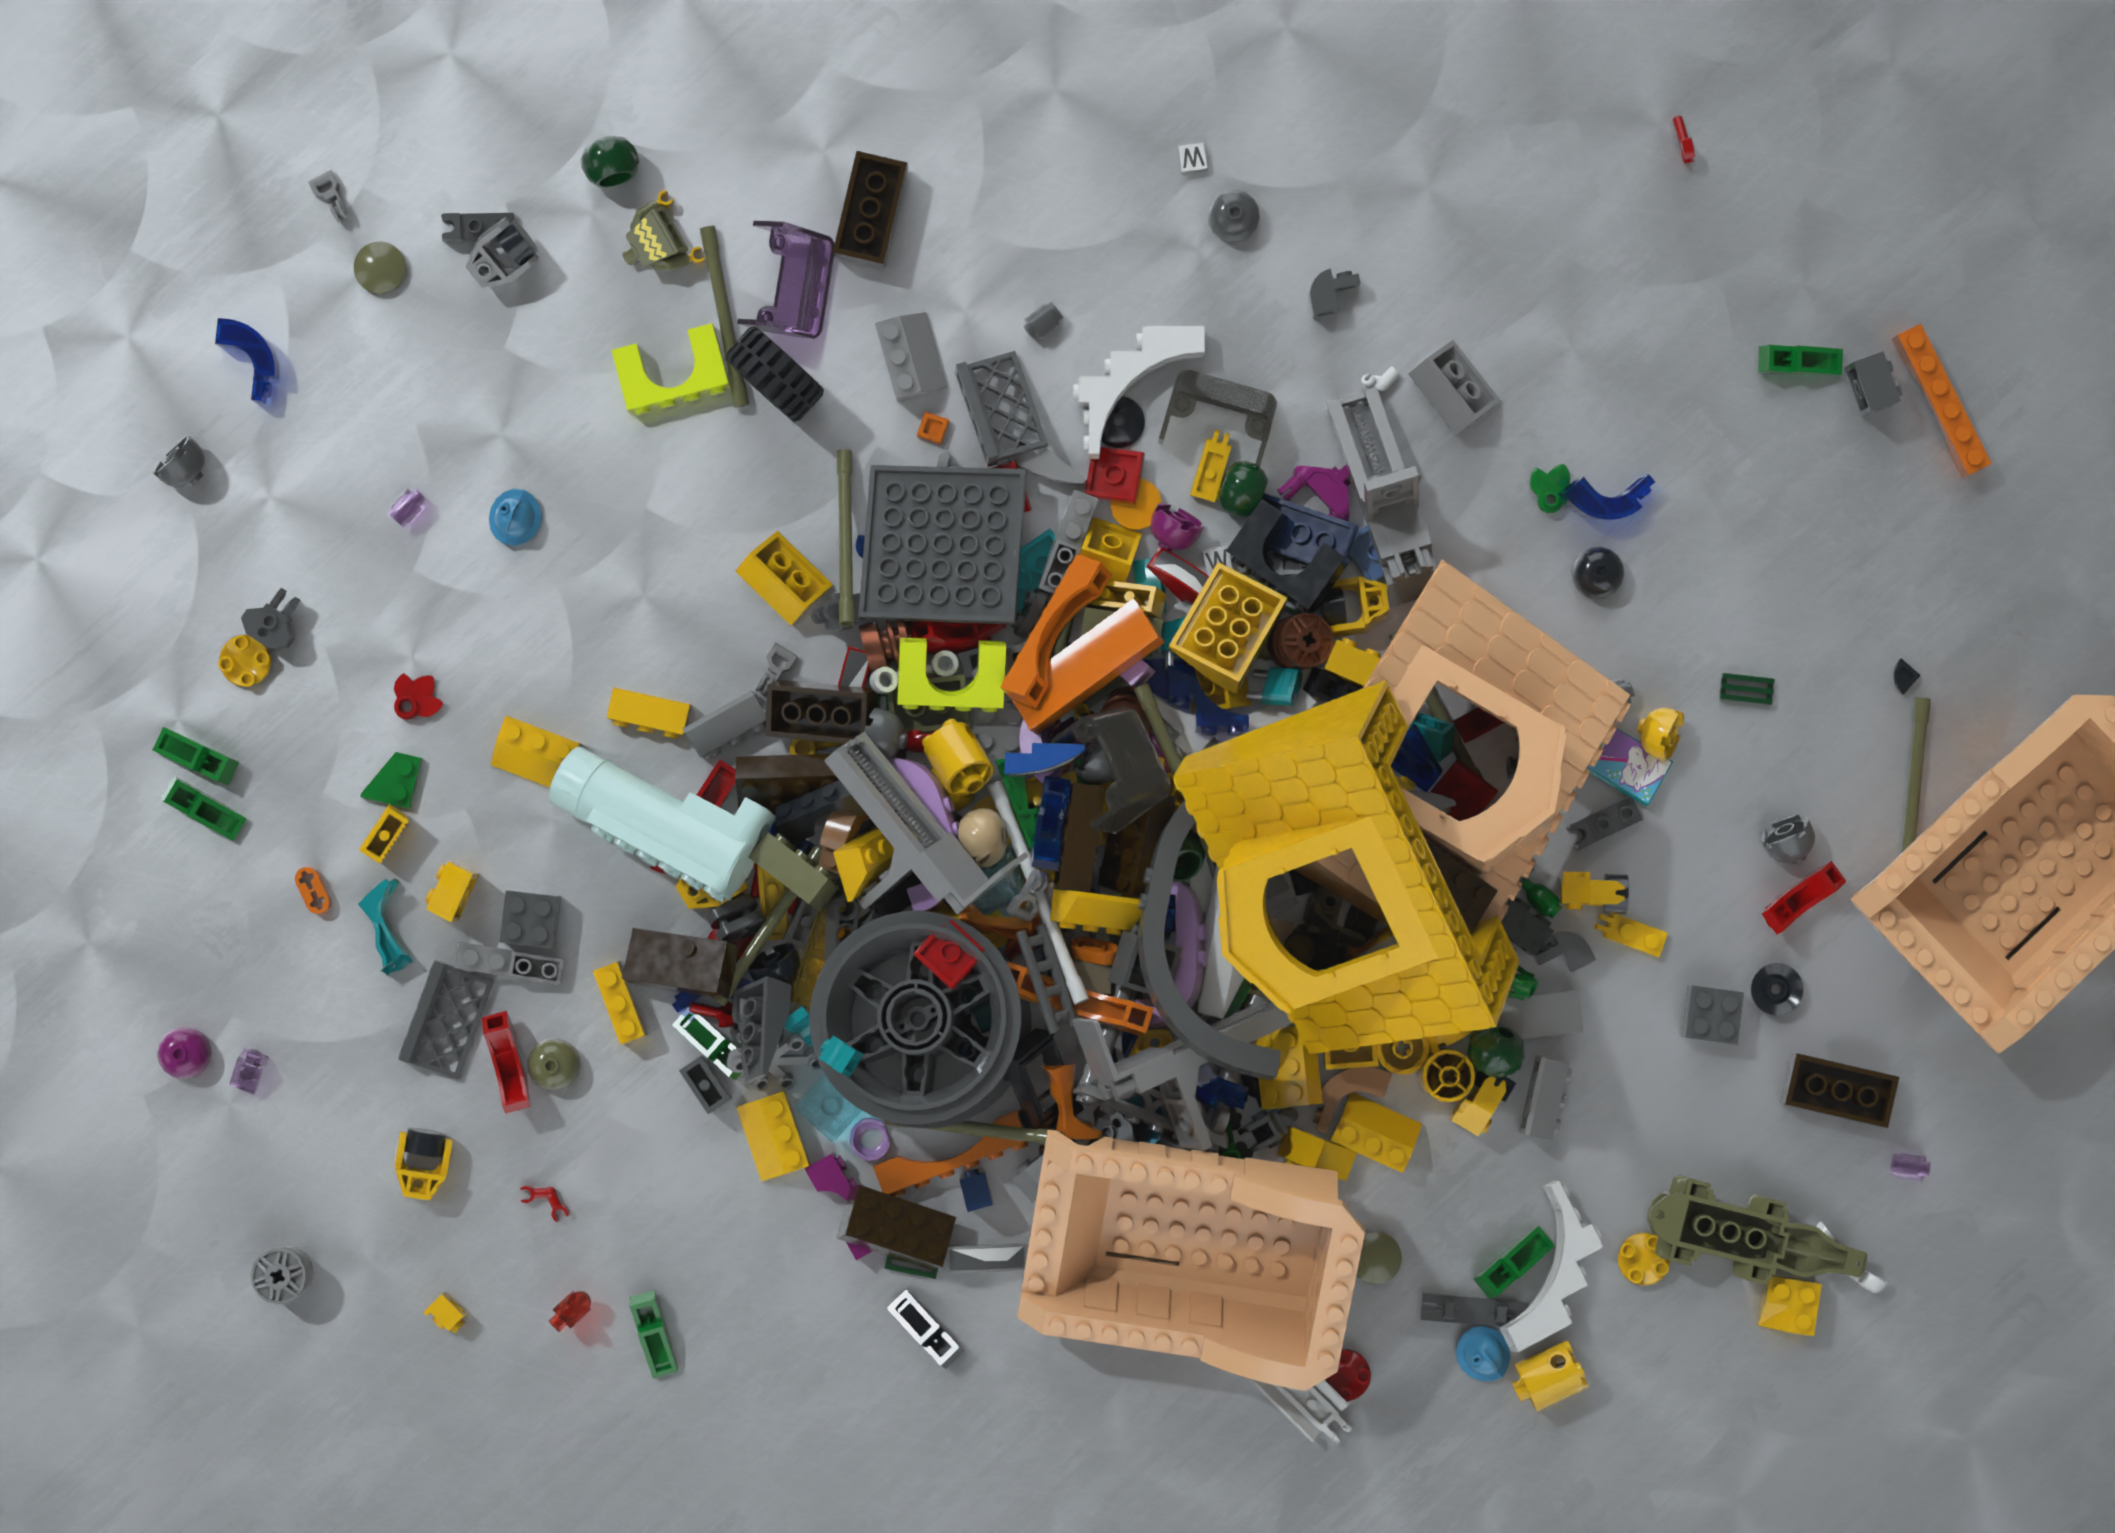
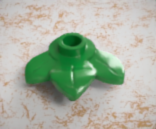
[1530,464,1580,514]

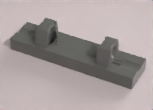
[1420,1293,1528,1327]

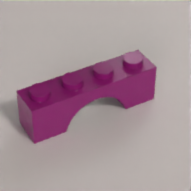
[805,1152,873,1261]

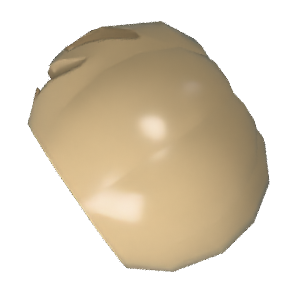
[958,808,1007,868]

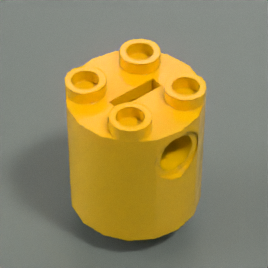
[922,719,994,797]
[1418,1047,1475,1102]
[1512,1340,1589,1412]

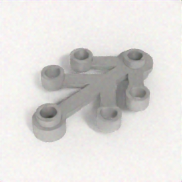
[726,1033,821,1091]

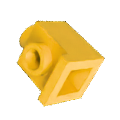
[423,1292,467,1333]

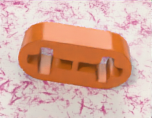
[295,867,331,914]
[1070,937,1118,965]

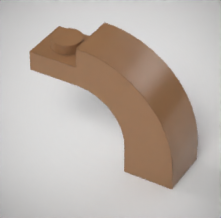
[819,811,870,875]
[1312,1067,1392,1133]

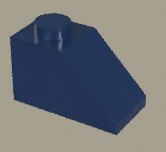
[960,1168,994,1212]

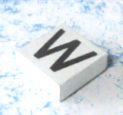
[1178,143,1207,173]
[1202,545,1233,576]

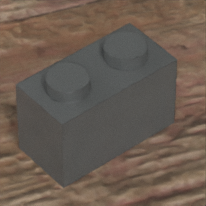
[679,1055,732,1114]

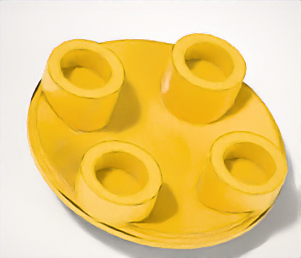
[218,635,271,687]
[1618,1233,1670,1286]

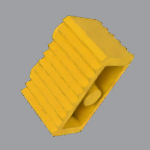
[359,804,410,863]

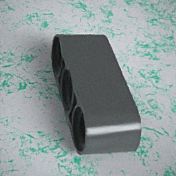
[824,894,859,962]

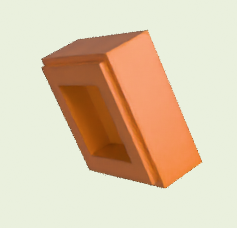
[916,411,950,445]

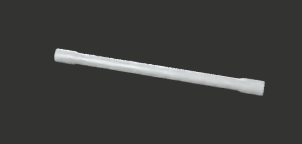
[988,781,1089,1005]

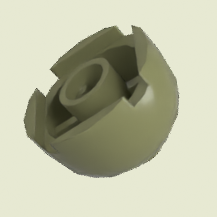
[528,1038,580,1091]

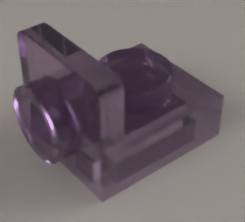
[229,1048,269,1094]

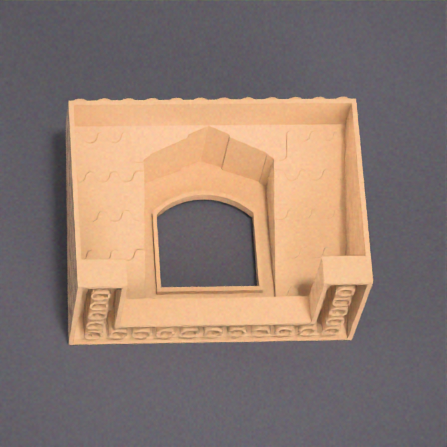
[1293,560,1631,927]

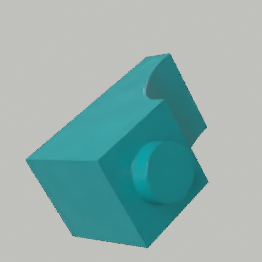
[1406,712,1455,762]
[785,1005,813,1047]
[819,1036,864,1077]

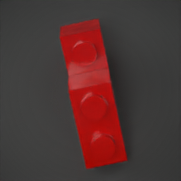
[482,1011,531,1114]

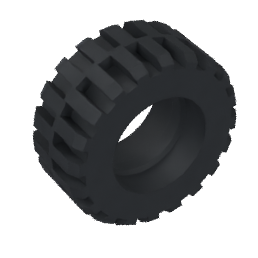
[725,326,824,422]

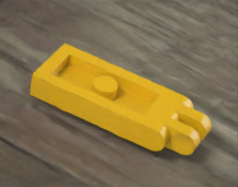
[1190,430,1232,503]
[1594,913,1668,957]

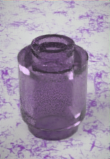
[388,488,427,527]
[1890,1152,1931,1182]

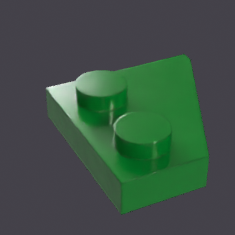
[360,752,423,809]

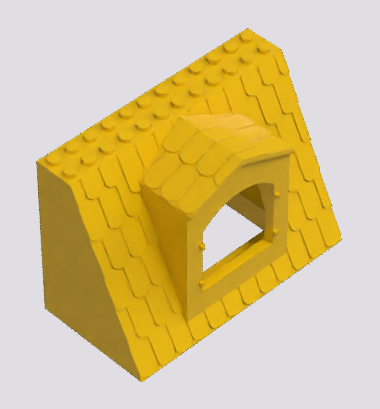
[1174,680,1520,1054]

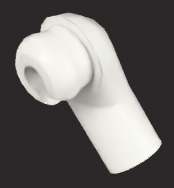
[1361,366,1400,392]

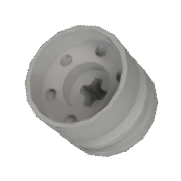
[251,1245,314,1304]

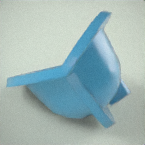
[489,488,542,546]
[1456,1326,1510,1381]

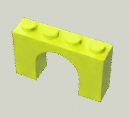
[611,323,730,416]
[897,637,1006,712]

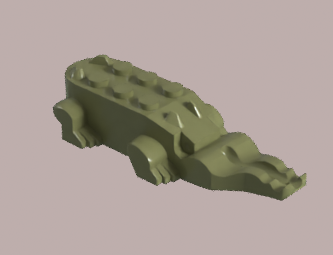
[1647,1175,1867,1285]

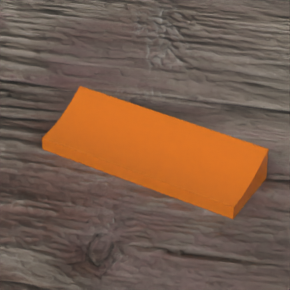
[1012,599,1165,735]

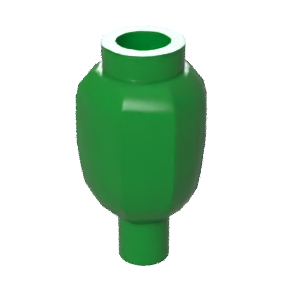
[1521,878,1563,918]

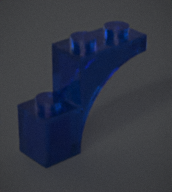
[1167,665,1249,736]

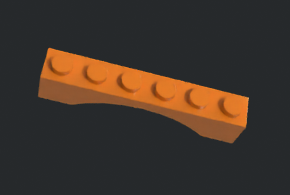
[1892,323,1992,478]
[1000,554,1112,708]
[1006,961,1154,1037]
[873,1109,1029,1197]

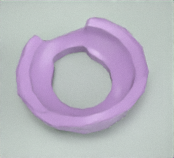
[850,1118,890,1161]

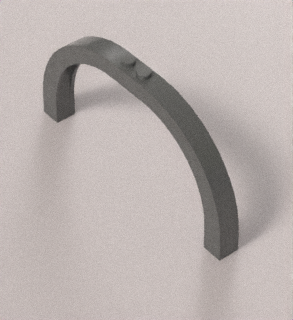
[1138,800,1281,1080]

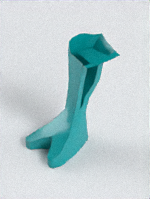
[358,878,413,976]

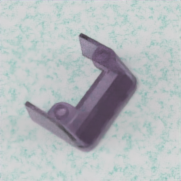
[737,221,834,339]

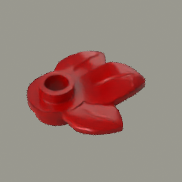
[394,673,443,720]

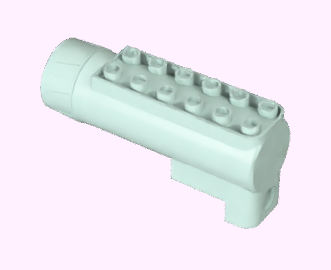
[549,747,776,903]

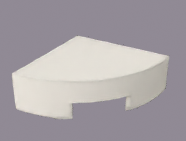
[1165,600,1193,622]

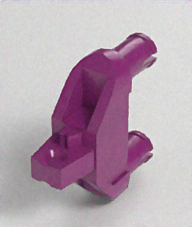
[1277,465,1351,521]

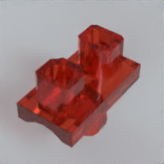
[549,1290,591,1332]

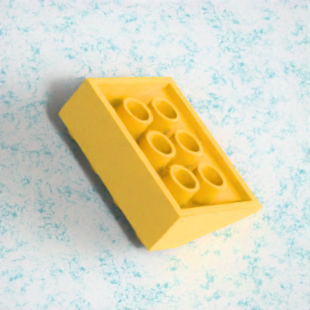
[1168,562,1288,694]

